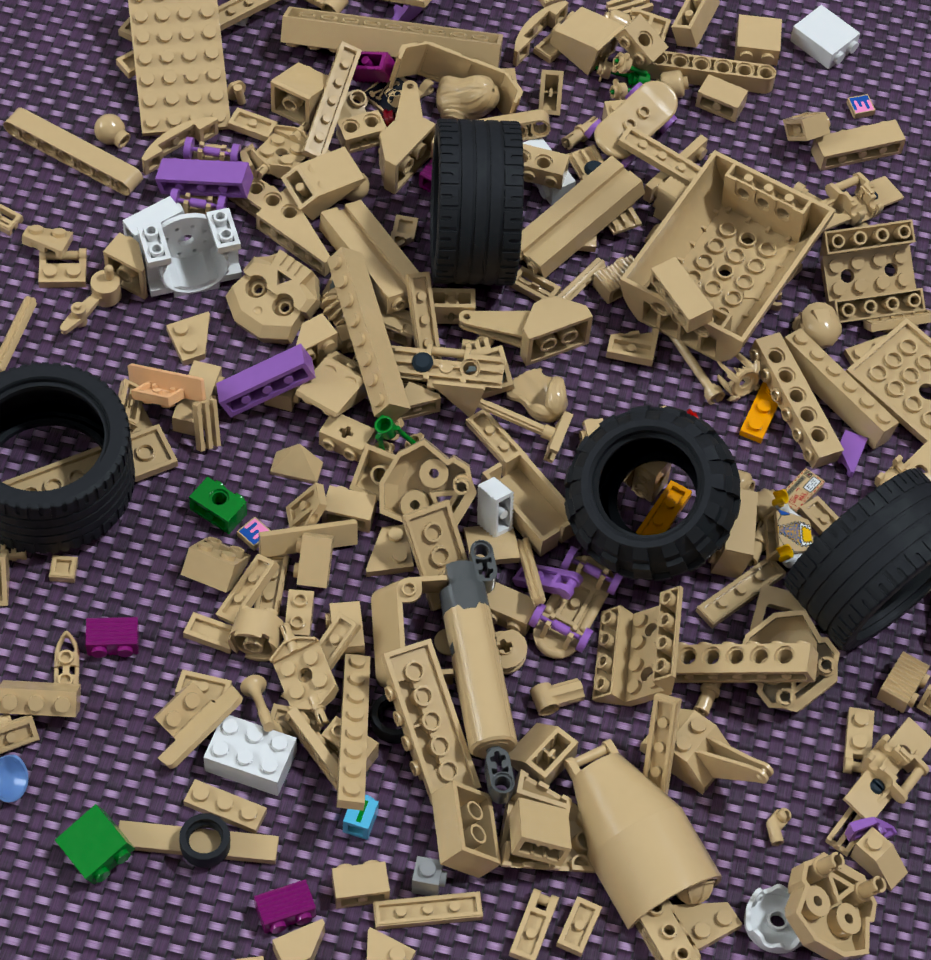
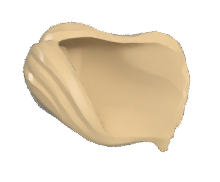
[436,75,500,121]
[506,368,568,423]

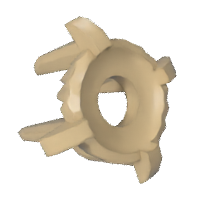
[717,353,760,402]

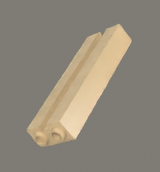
[519,155,645,278]
[319,200,420,315]

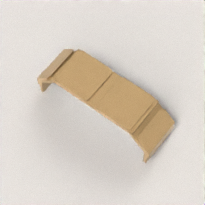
[389,41,523,115]

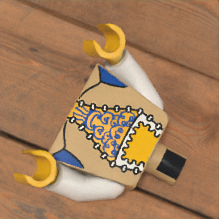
[763,489,818,568]

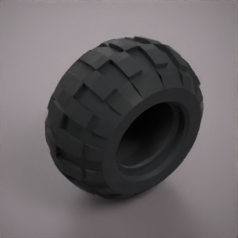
[564,405,741,581]

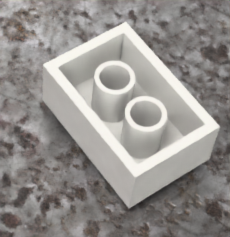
[203,715,297,796]

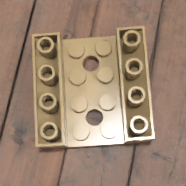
[820,219,926,323]
[592,586,683,707]

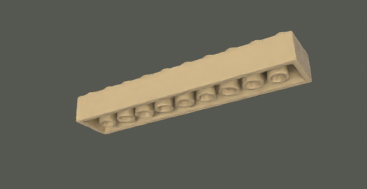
[280,6,503,67]

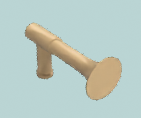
[240,675,289,735]

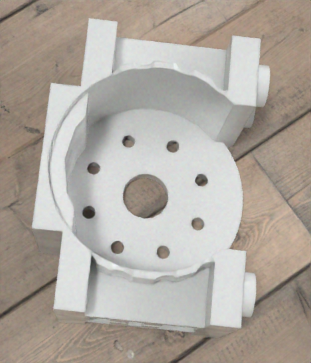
[137,208,242,297]

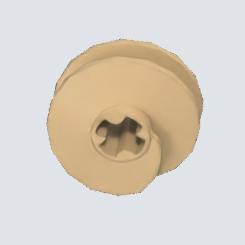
[495,629,527,674]

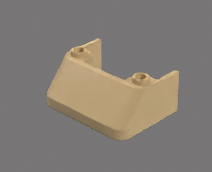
[371,575,454,688]

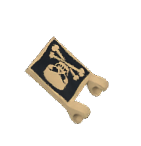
[364,77,434,115]

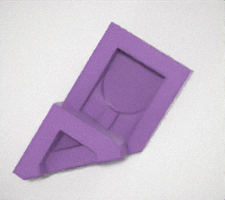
[390,4,423,22]
[837,430,868,478]
[844,817,897,843]

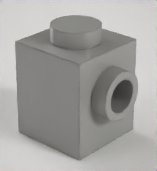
[412,856,448,896]

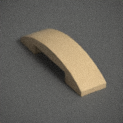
[513,1,569,67]
[142,116,219,175]

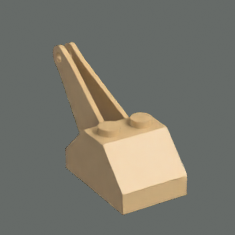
[378,80,436,195]
[458,296,593,366]
[639,709,774,795]

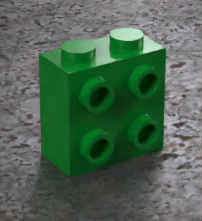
[55,804,135,885]

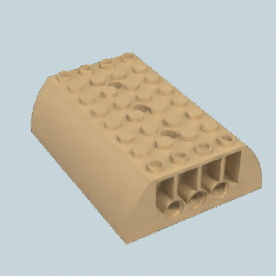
[620,150,836,362]

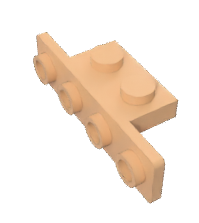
[127,363,206,408]

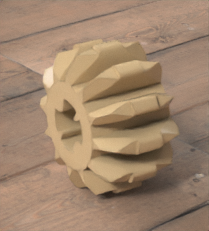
[319,287,346,326]

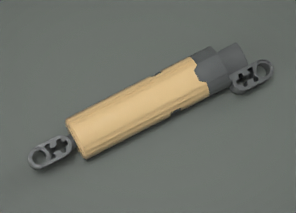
[439,540,518,804]

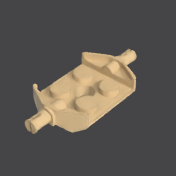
[250,121,311,179]
[269,623,339,727]

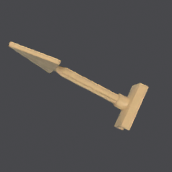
[432,380,573,463]

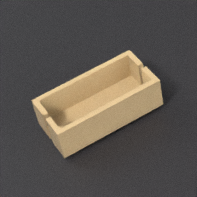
[481,449,575,557]

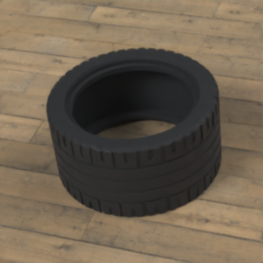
[430,118,524,286]
[0,362,135,554]
[784,468,931,651]

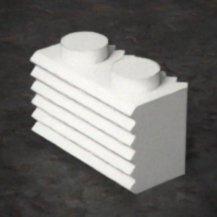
[477,477,514,537]

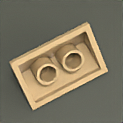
[349,443,434,509]

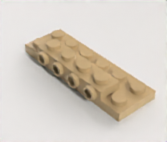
[381,638,481,805]

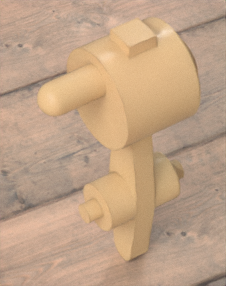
[60,265,122,334]

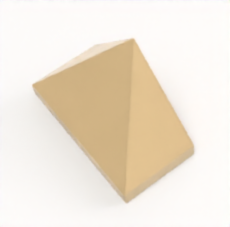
[270,444,323,484]

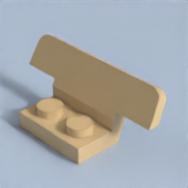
[154,681,243,769]

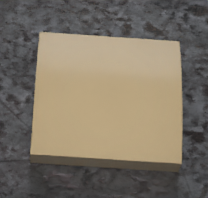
[463,525,520,565]

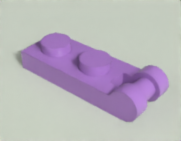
[512,564,583,600]

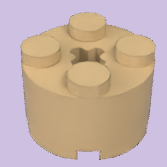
[228,606,284,661]

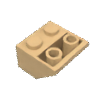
[296,313,338,370]
[181,537,251,593]
[508,723,578,785]

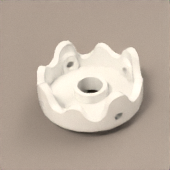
[744,884,802,954]

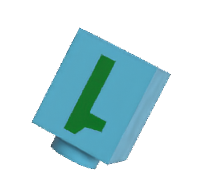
[343,795,379,840]

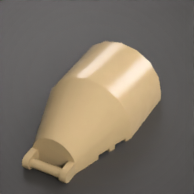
[563,739,722,930]

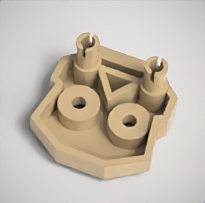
[225,249,322,344]
[379,438,477,526]
[736,609,840,712]
[785,852,886,960]

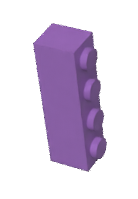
[155,158,254,198]
[216,343,316,417]

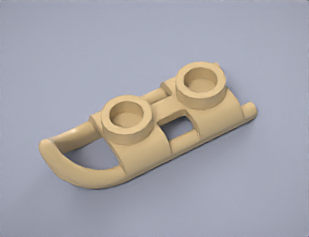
[54,631,80,684]

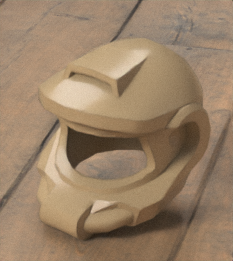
[792,302,842,349]

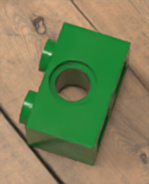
[189,477,247,534]

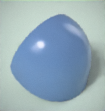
[0,755,29,803]

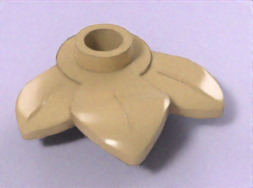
[338,89,368,120]

